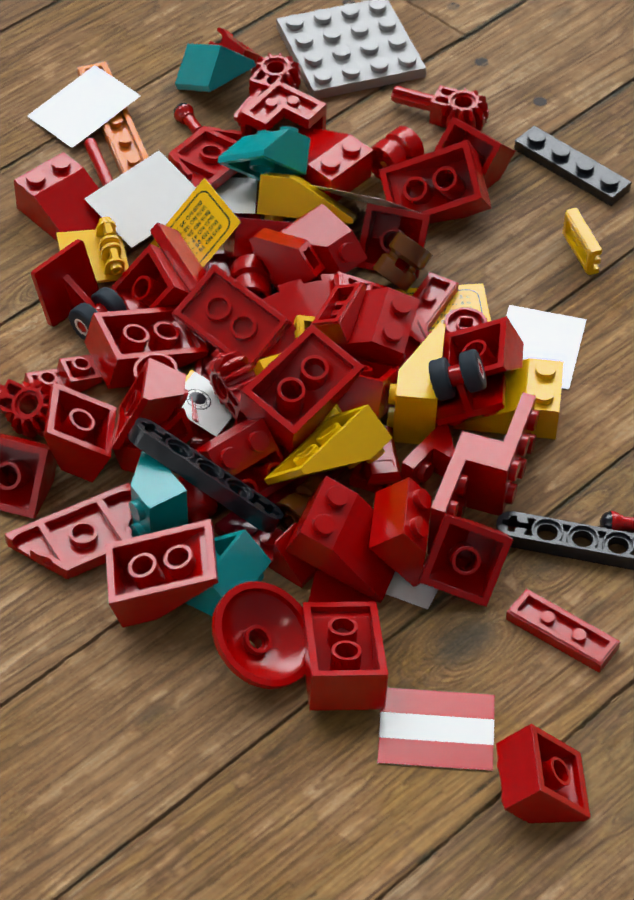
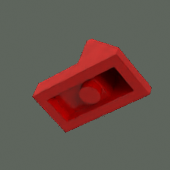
[401,424,455,484]
[252,523,319,588]

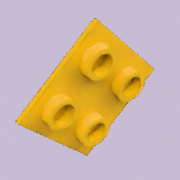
[56,217,129,283]

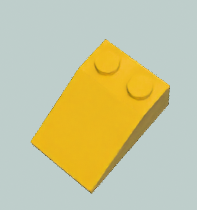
[387,324,445,444]
[453,358,563,439]
[264,404,392,485]

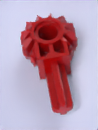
[233,53,301,126]
[391,85,489,131]
[208,350,281,448]
[0,379,51,440]

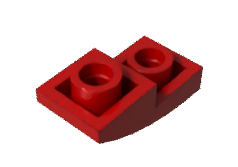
[24,355,102,393]

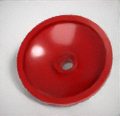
[212,581,306,689]

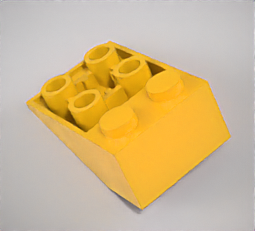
[257,172,357,226]

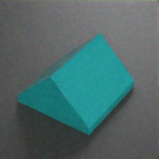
[175,44,256,92]

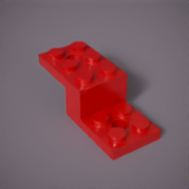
[427,392,540,554]

